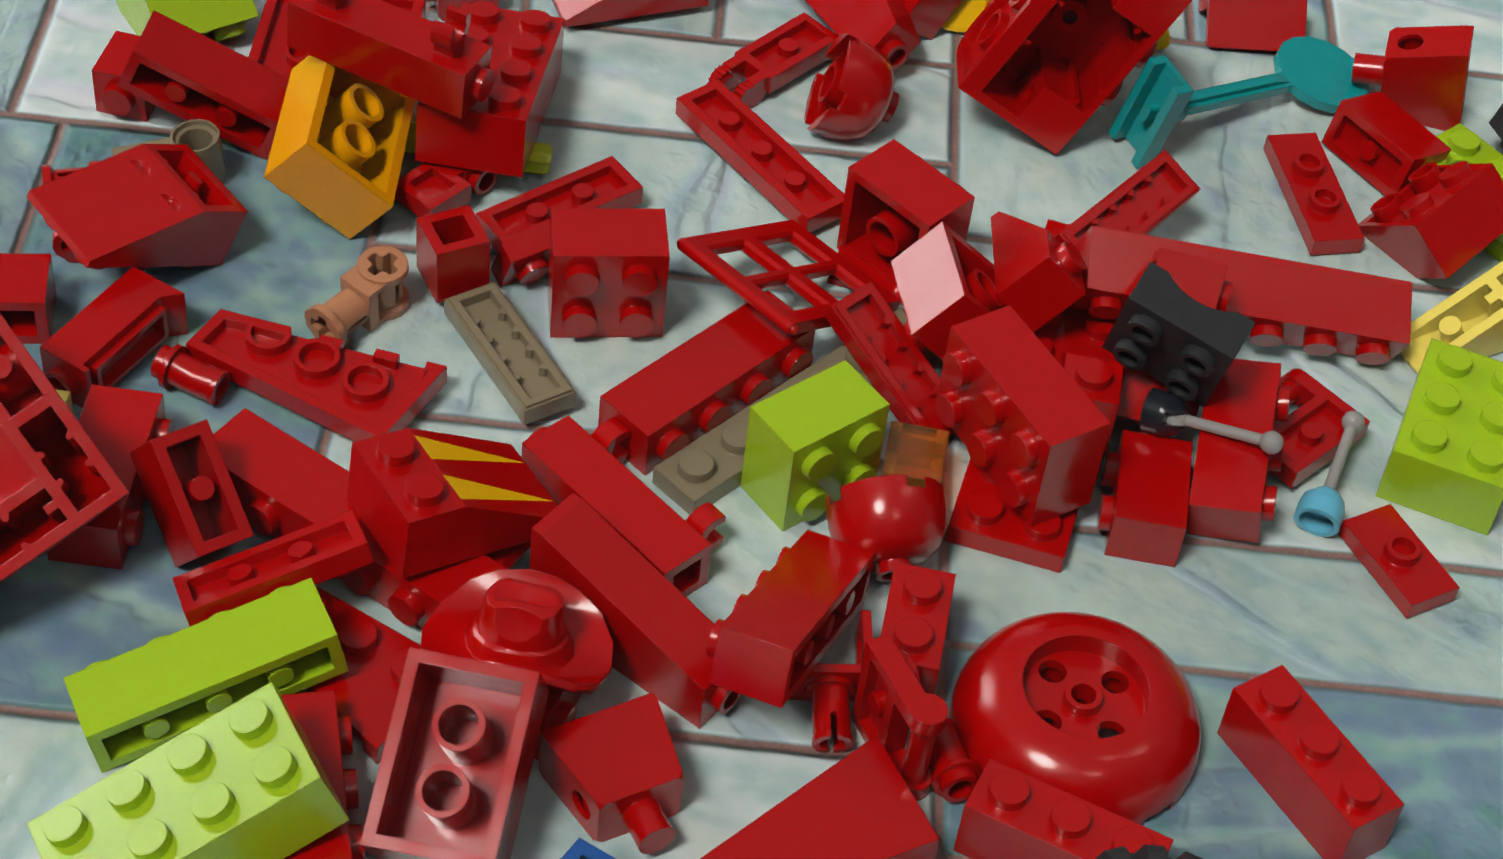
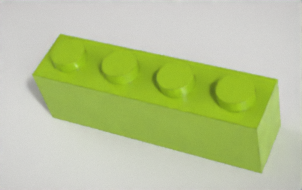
[63,578,349,773]

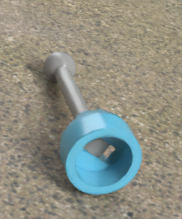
[1293,411,1365,537]

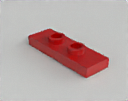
[1263,132,1365,255]
[1055,150,1201,249]
[822,281,955,454]

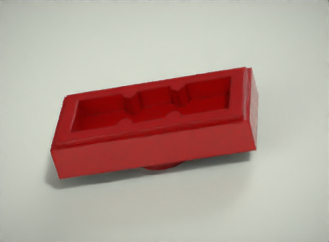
[1338,504,1460,619]

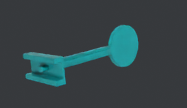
[1108,36,1369,168]

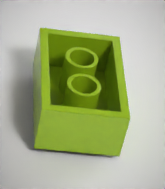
[1375,338,1503,535]

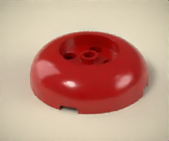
[949,612,1201,825]

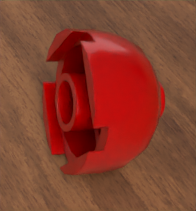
[804,33,899,142]
[825,474,946,582]

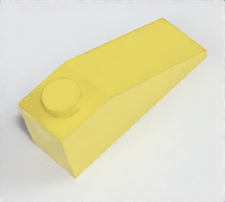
[1399,261,1503,375]

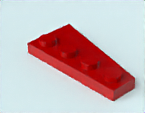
[186,309,447,442]
[307,585,420,765]

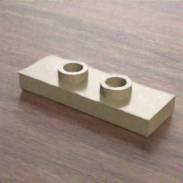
[444,282,576,425]

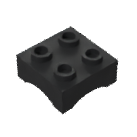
[1102,262,1255,407]

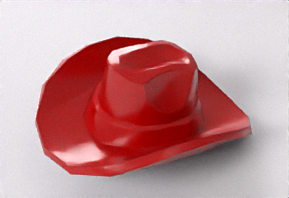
[420,569,613,692]

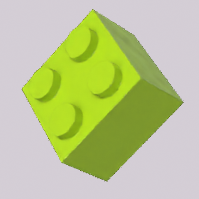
[740,360,890,532]

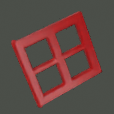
[677,219,900,335]

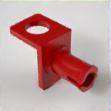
[788,610,873,753]

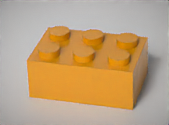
[264,55,415,239]

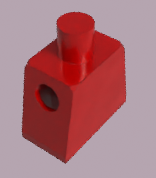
[1351,25,1474,131]
[539,692,684,854]

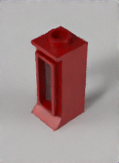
[39,266,188,408]

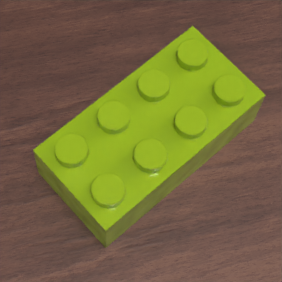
[27,682,350,859]

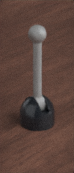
[1140,388,1284,454]

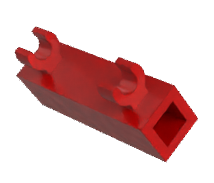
[287,0,495,119]
[521,415,726,597]

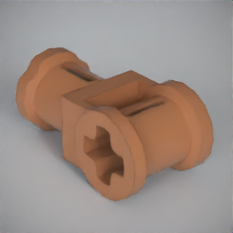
[304,245,410,345]

